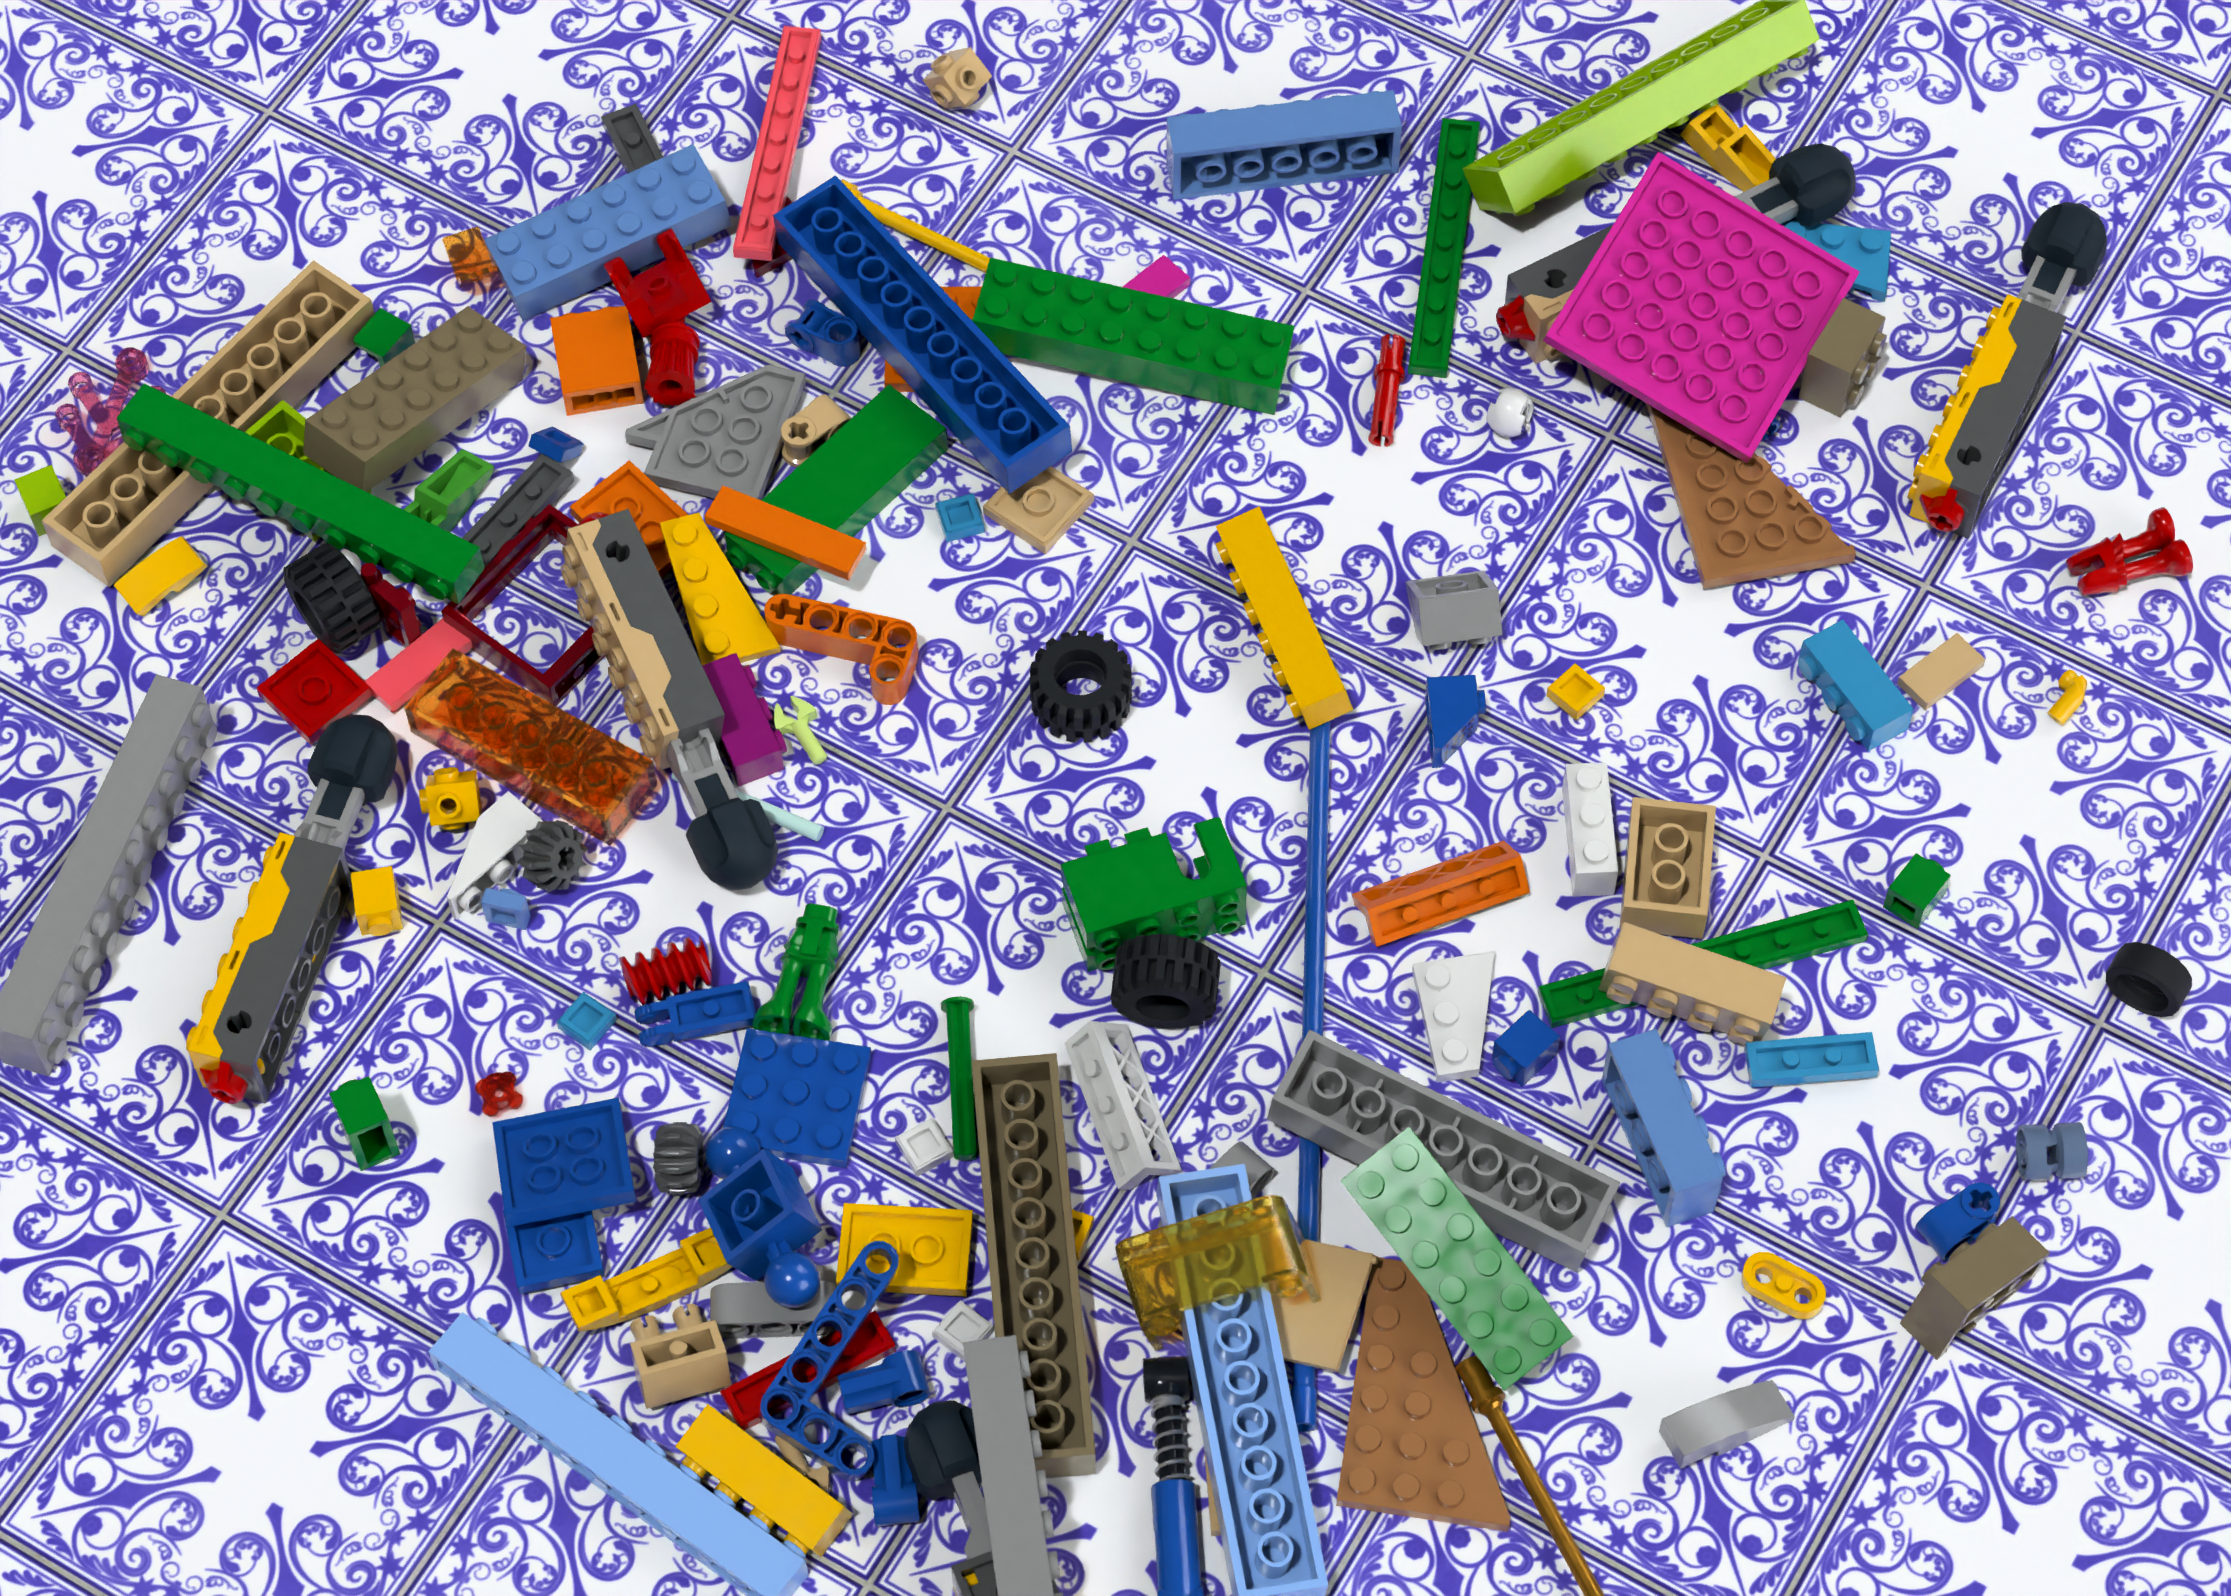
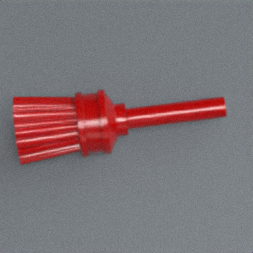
[644,316,700,406]

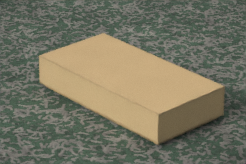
[1897,633,1986,711]

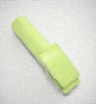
[774,696,827,765]

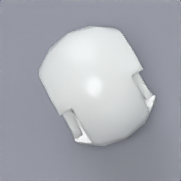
[1486,387,1534,437]

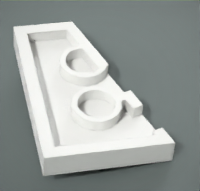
[1412,951,1495,1083]

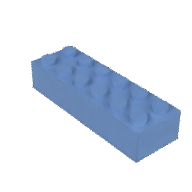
[1166,90,1402,200]
[484,144,732,321]

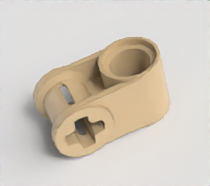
[781,394,852,467]

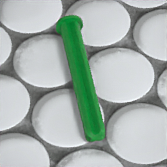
[940,996,977,1161]

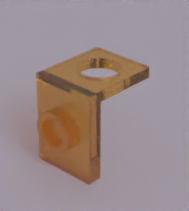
[442,226,498,288]

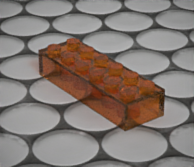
[404,648,657,846]

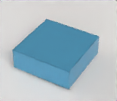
[935,493,985,542]
[556,992,617,1051]

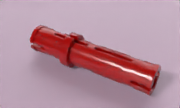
[1368,334,1406,447]

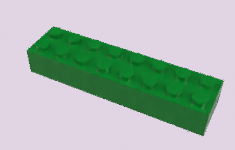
[972,257,1295,415]

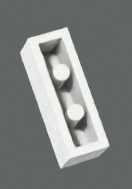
[1562,763,1618,897]

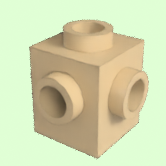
[923,47,992,109]

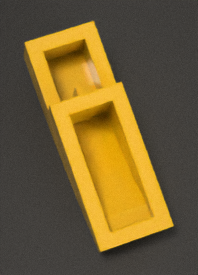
[1680,104,1776,192]

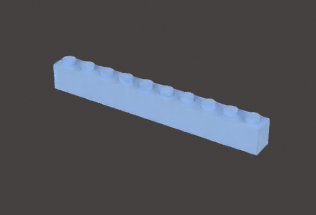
[428,1312,809,1596]

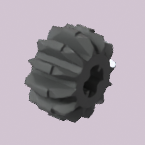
[517,820,589,891]
[653,1122,705,1195]

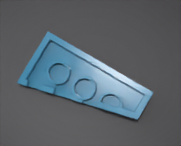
[1781,220,1891,302]

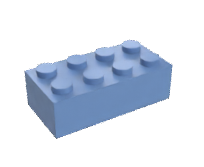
[1601,1029,1726,1228]

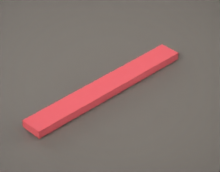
[733,26,821,261]

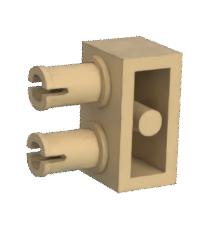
[630,1304,731,1409]

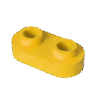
[1741,1252,1826,1319]

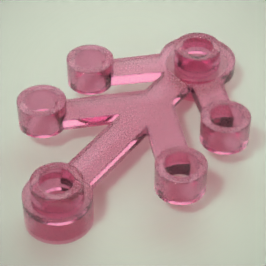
[55,347,166,477]

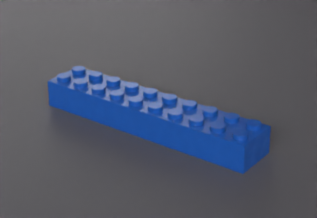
[773,175,1072,494]

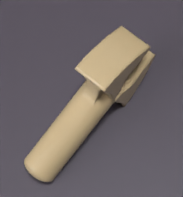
[775,1435,830,1494]

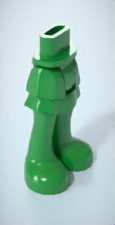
[752,903,839,1041]

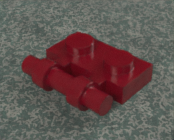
[360,563,422,648]

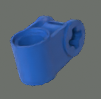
[785,299,861,367]
[1915,1182,2000,1261]

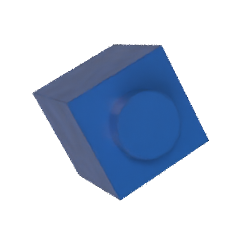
[1492,1010,1560,1087]

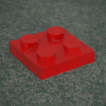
[256,639,373,745]

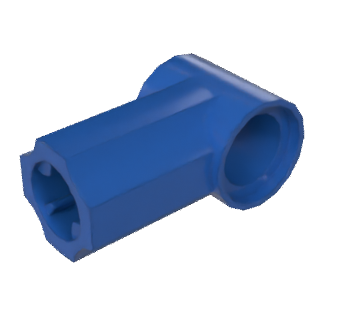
[837,1350,930,1415]
[871,1434,920,1527]

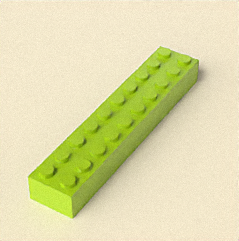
[1462,0,1820,216]

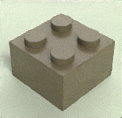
[1798,297,1887,418]

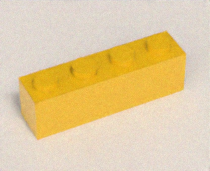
[675,1404,853,1557]

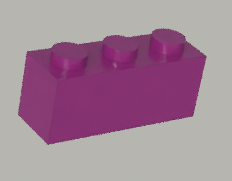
[702,653,787,787]

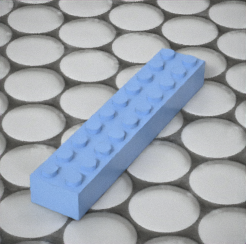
[1156,1164,1328,1596]

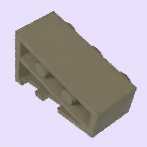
[1900,1216,2050,1360]

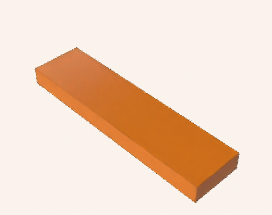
[704,485,867,581]

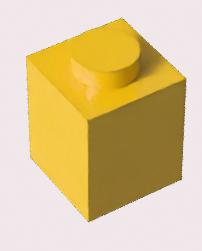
[350,866,403,936]

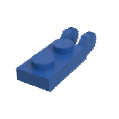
[634,981,755,1047]

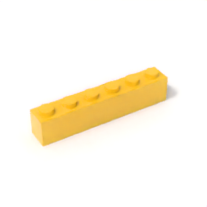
[1215,506,1353,730]

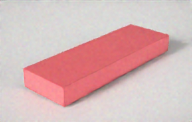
[364,610,473,713]

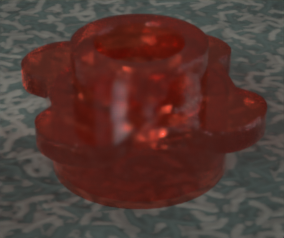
[475,1071,523,1117]

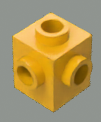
[419,767,482,830]

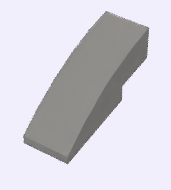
[1659,1380,1795,1469]

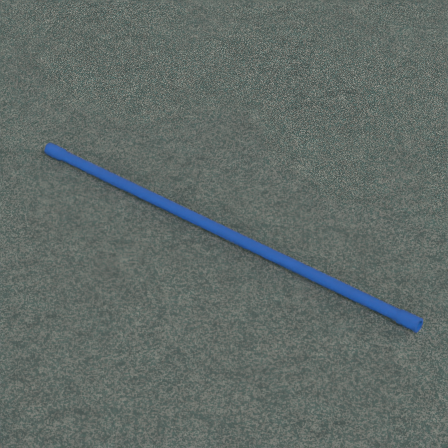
[1290,721,1330,1432]

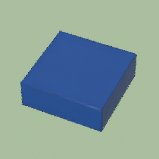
[528,426,584,463]

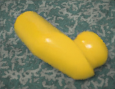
[2047,670,2088,726]

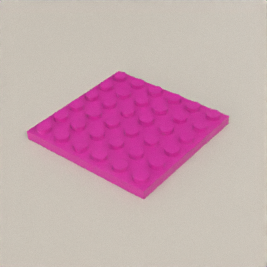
[1543,152,1860,463]

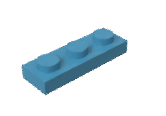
[1744,1032,1879,1088]

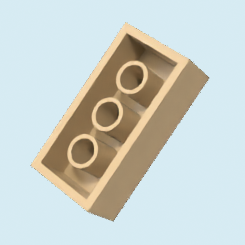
[1598,922,1787,1045]

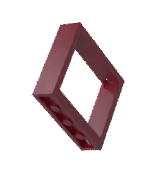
[441,504,605,708]

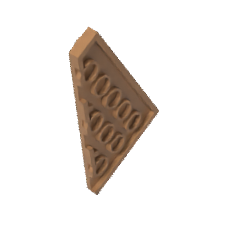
[1336,1257,1510,1532]

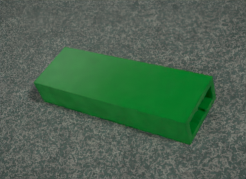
[725,385,948,595]

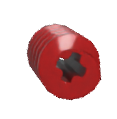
[619,935,712,1005]

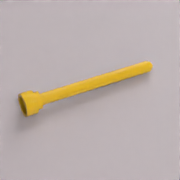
[841,179,990,273]

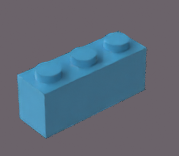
[1798,619,1914,751]

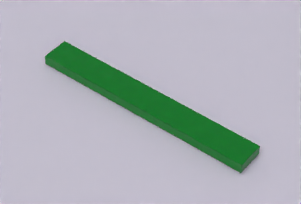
[1408,118,1480,378]
[1537,900,1868,1029]

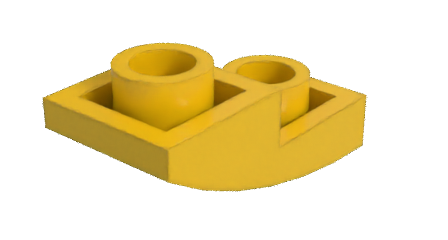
[113,536,208,617]

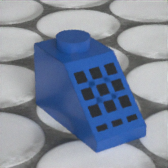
[1425,675,1486,768]

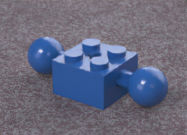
[698,1126,822,1308]

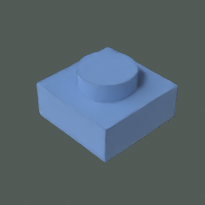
[481,888,531,930]

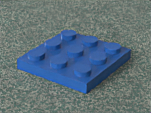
[723,1028,872,1168]
[492,1097,636,1227]

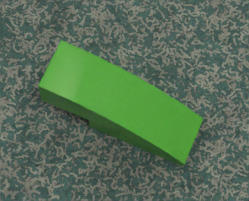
[403,449,494,532]

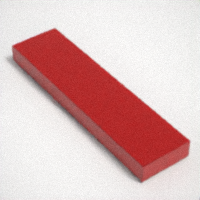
[720,1311,896,1431]

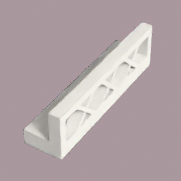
[1064,1021,1181,1190]

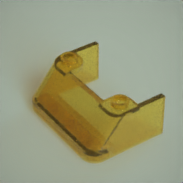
[1115,1195,1322,1351]

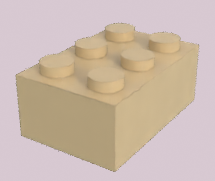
[1619,797,1716,939]

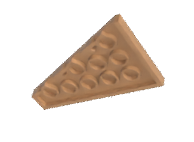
[1646,403,1856,589]

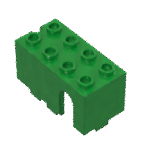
[1061,817,1247,972]

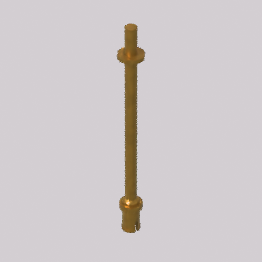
[1455,1355,1605,1596]

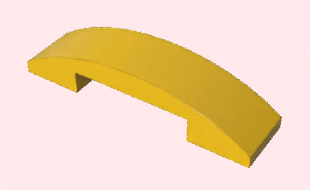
[560,1228,733,1332]

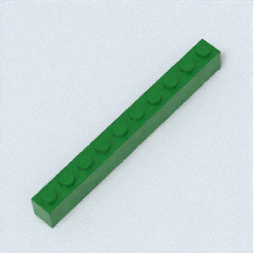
[116,383,485,605]

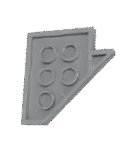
[625,365,806,500]

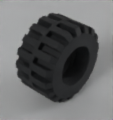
[283,542,381,654]
[1029,630,1132,743]
[1110,934,1221,1029]

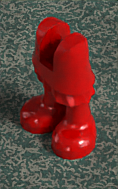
[2066,507,2193,596]

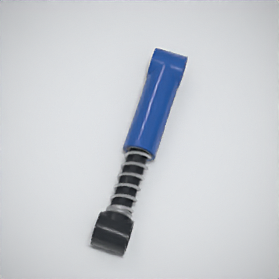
[1143,1356,1203,1596]

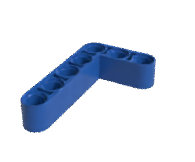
[759,1241,898,1481]

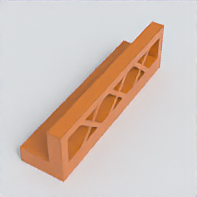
[1352,840,1530,947]

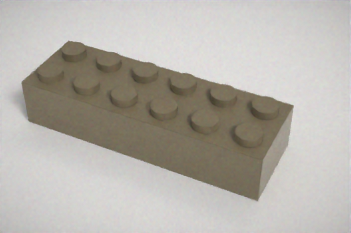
[303,306,527,492]

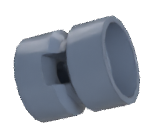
[2016,1122,2088,1180]

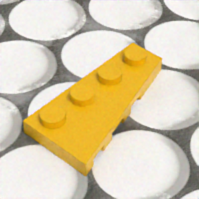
[660,512,781,665]

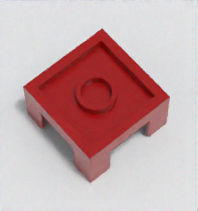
[603,228,712,338]

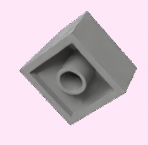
[1405,570,1503,650]

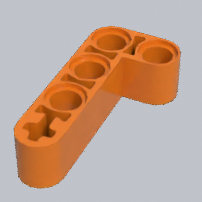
[764,594,919,705]

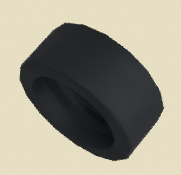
[2106,942,2192,1017]

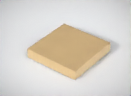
[983,466,1094,555]

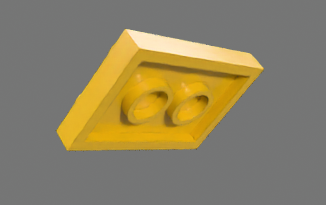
[836,1203,973,1297]

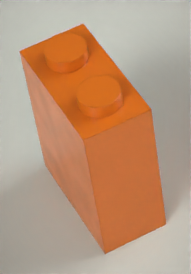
[550,306,644,416]

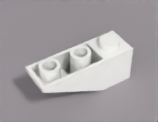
[447,791,543,920]

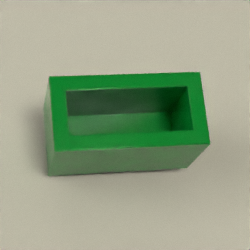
[329,1076,400,1171]

